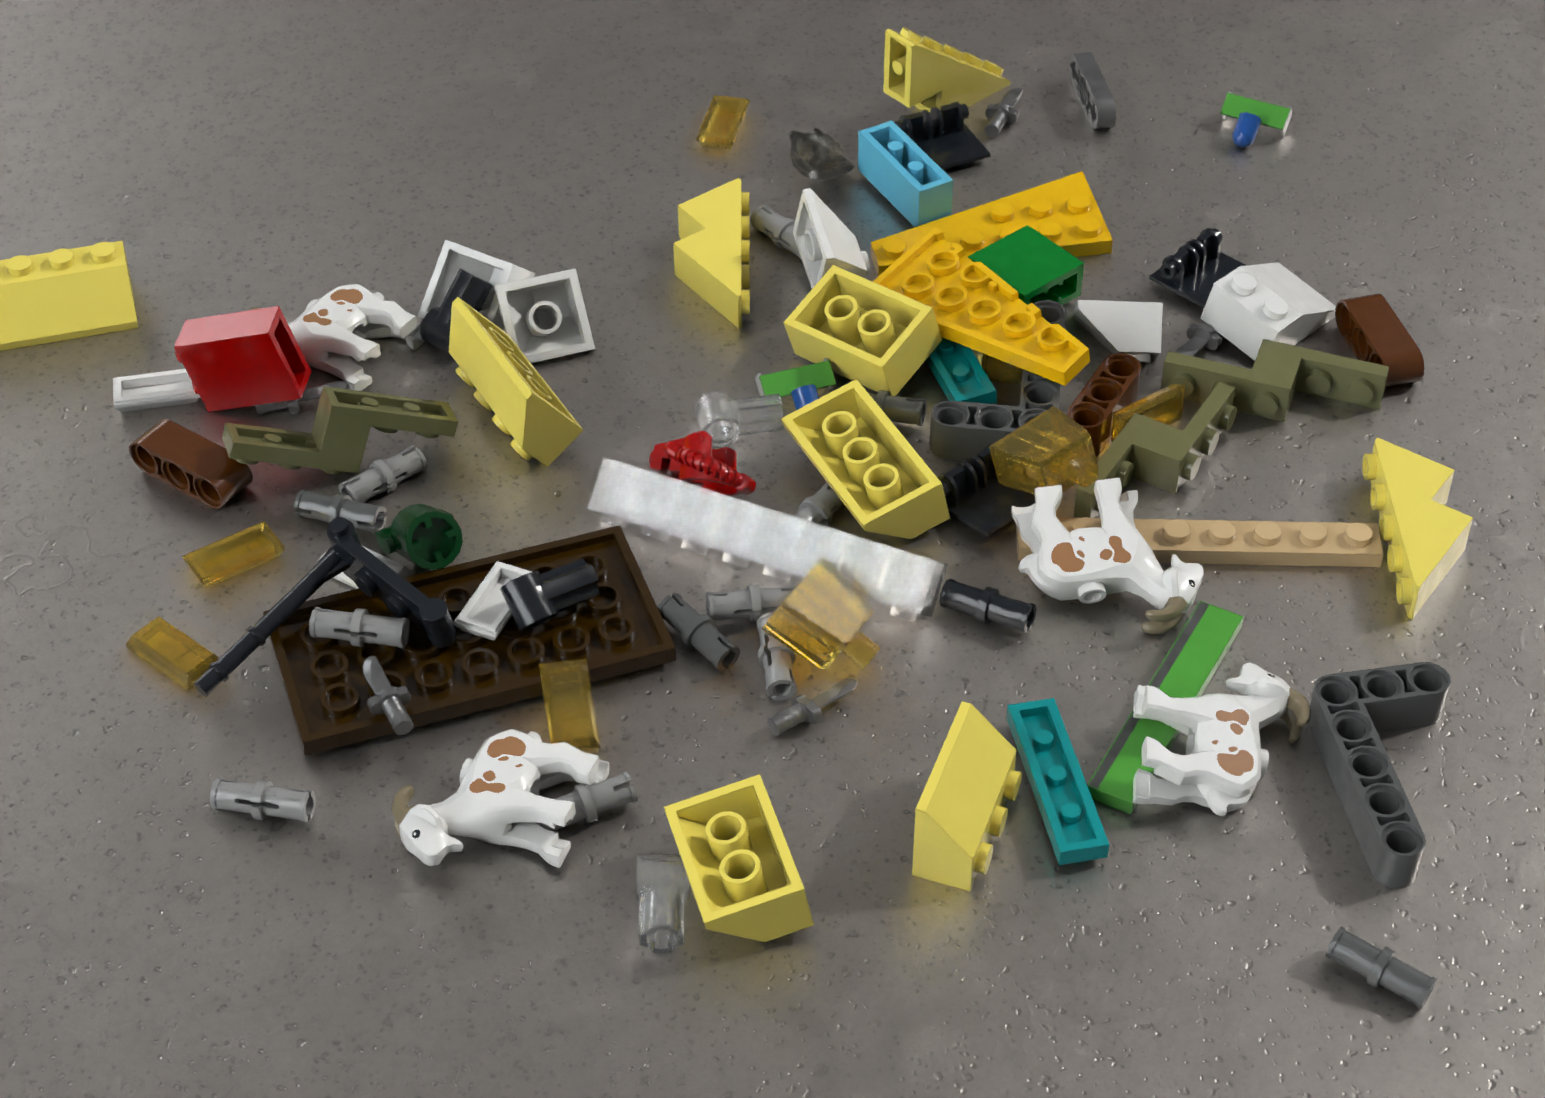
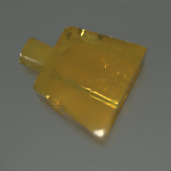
[989,406,1098,494]
[761,557,881,670]

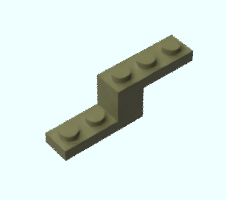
[1160,339,1389,422]
[1073,382,1237,518]
[222,386,459,475]

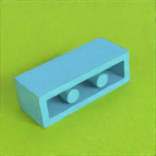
[858,121,953,227]

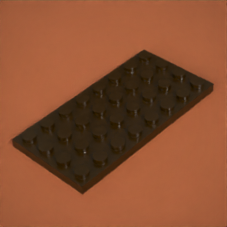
[263,525,676,756]

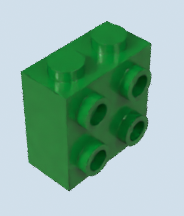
[968,225,1084,306]

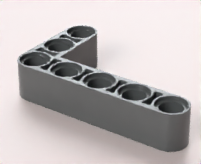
[929,300,1066,466]
[1308,662,1451,889]

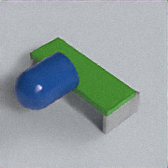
[1220,91,1292,148]
[755,358,836,410]

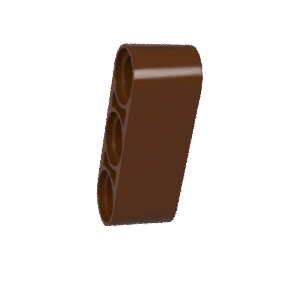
[1335,294,1425,388]
[1064,353,1141,460]
[129,419,253,509]

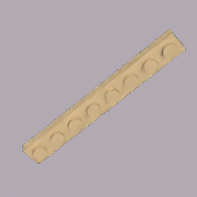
[1016,517,1384,567]

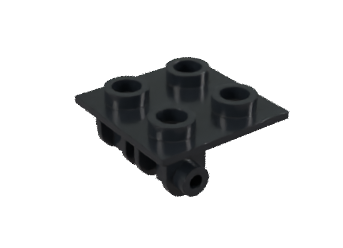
[894,102,991,170]
[1149,228,1246,309]
[937,443,1041,536]

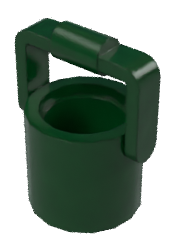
[375,504,463,570]

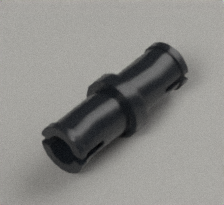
[939,578,1036,633]

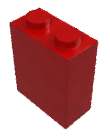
[174,306,311,412]

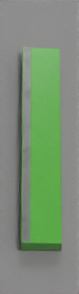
[1087,601,1244,815]

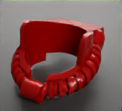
[649,431,756,496]

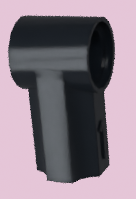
[420,269,493,355]
[500,558,599,632]

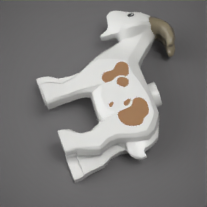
[249,284,426,391]
[1011,478,1204,634]
[1133,662,1311,816]
[392,729,610,868]

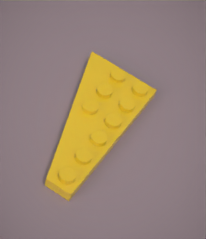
[870,171,1113,276]
[872,226,1090,386]

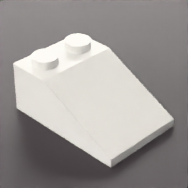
[1200,262,1336,361]

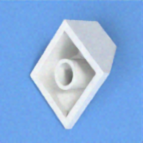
[793,188,870,289]
[418,239,535,330]
[494,268,595,364]
[1072,300,1163,364]

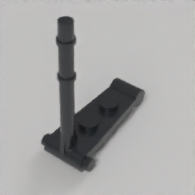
[193,517,457,697]

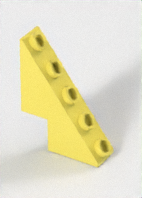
[883,27,1011,113]
[673,178,750,329]
[1362,437,1473,620]

